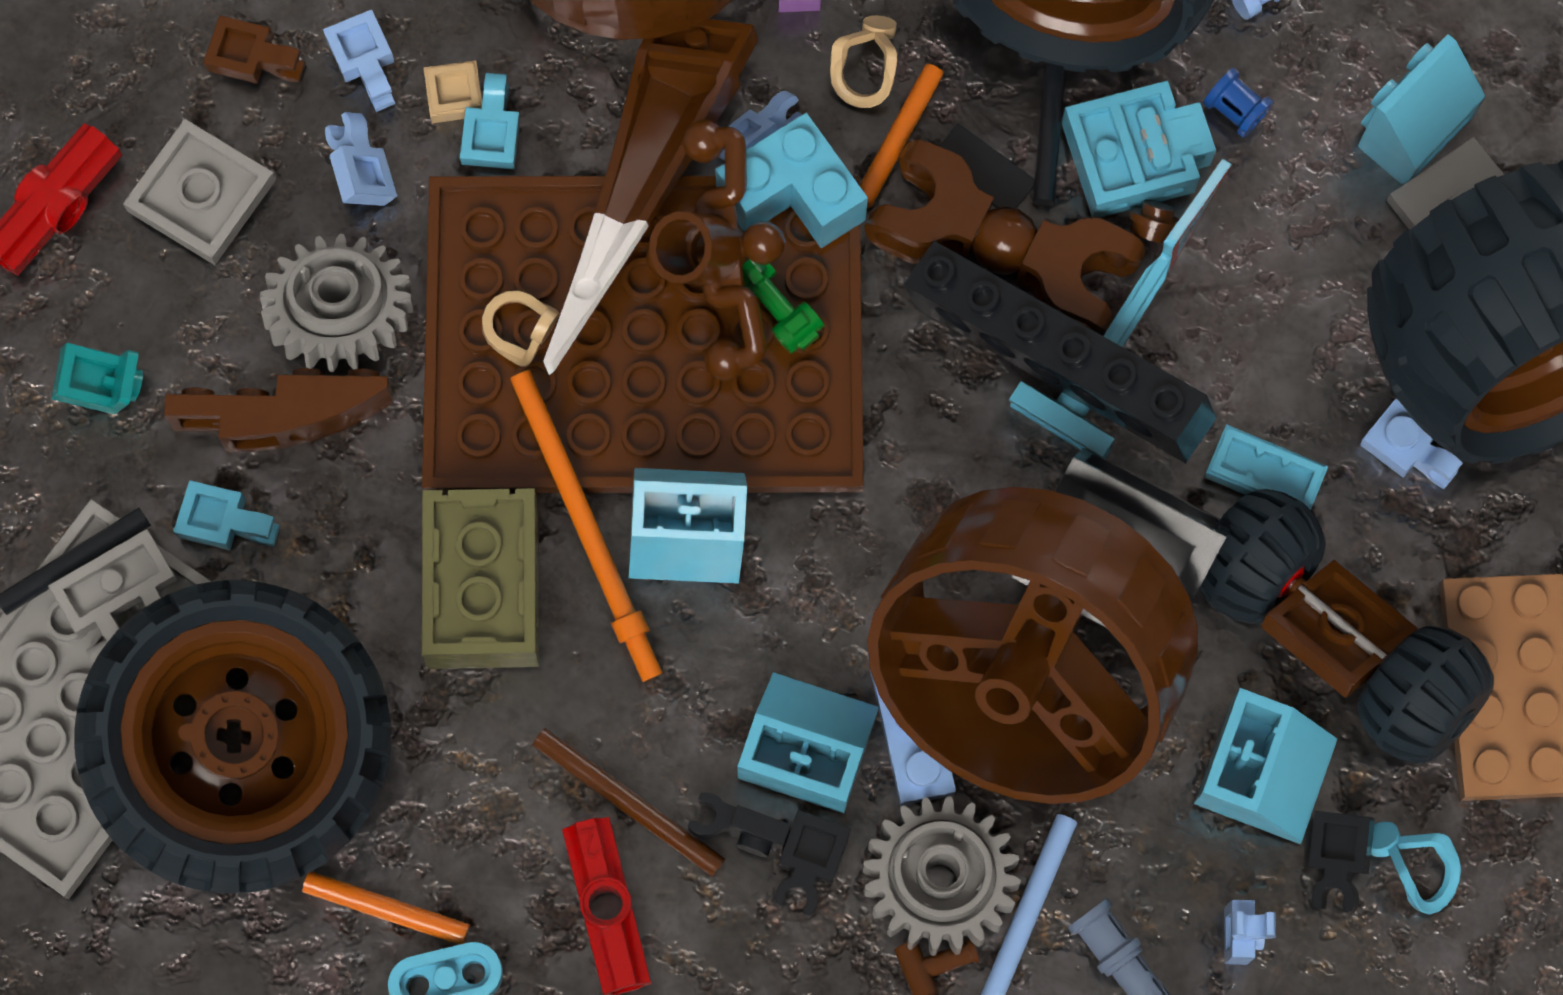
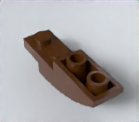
[164,368,393,453]

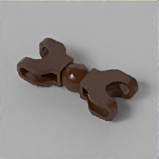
[864,140,1146,336]

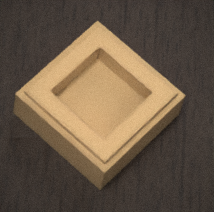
[424,60,482,123]

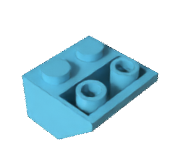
[1357,34,1486,185]
[628,468,747,584]
[737,672,879,814]
[1194,688,1337,844]

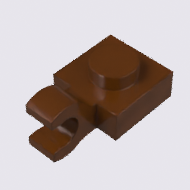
[203,15,306,83]

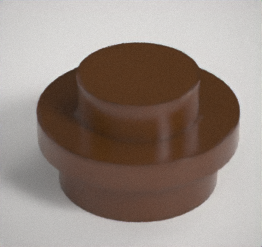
[1129,200,1179,243]

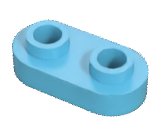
[388,942,503,995]

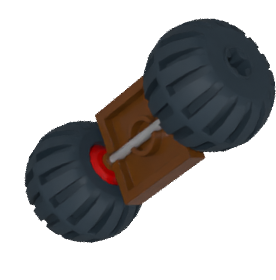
[1199,489,1494,763]

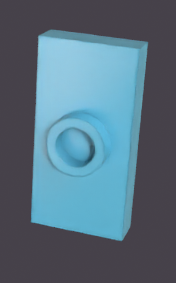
[1204,424,1328,510]

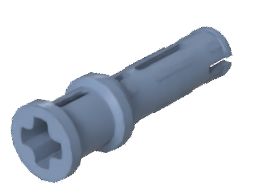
[1067,898,1170,995]

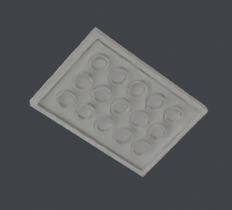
[0,499,211,900]

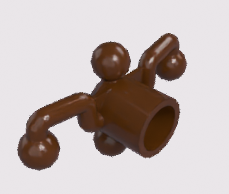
[646,119,785,381]

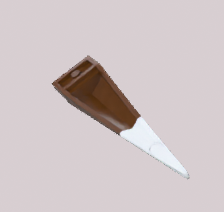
[543,19,758,375]

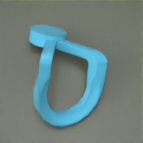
[1371,821,1461,915]

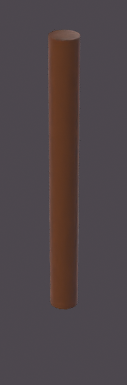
[532,728,726,877]

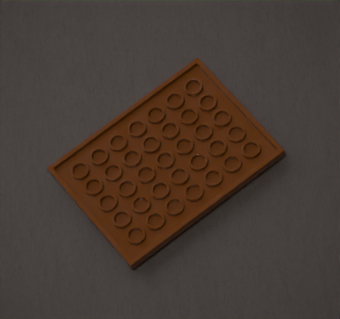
[422,176,864,494]

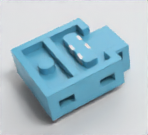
[1061,81,1216,218]

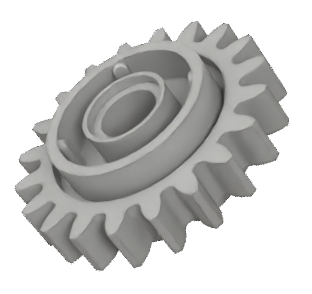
[260,234,413,372]
[862,797,1021,956]

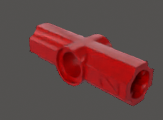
[0,123,123,276]
[562,817,652,995]

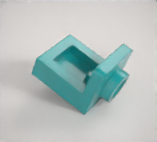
[51,343,143,415]

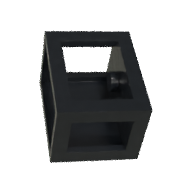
[1011,448,1231,627]

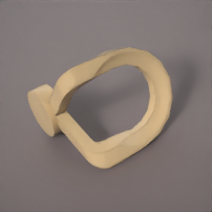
[830,15,897,108]
[482,291,560,367]

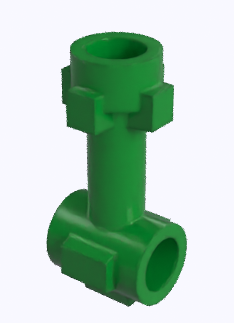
[742,259,825,354]

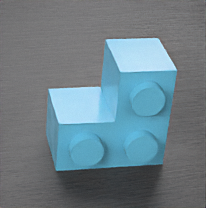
[715,112,868,248]

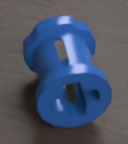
[1203,68,1274,138]

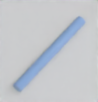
[981,814,1077,995]

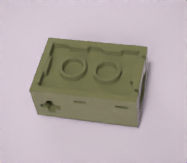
[422,488,539,669]

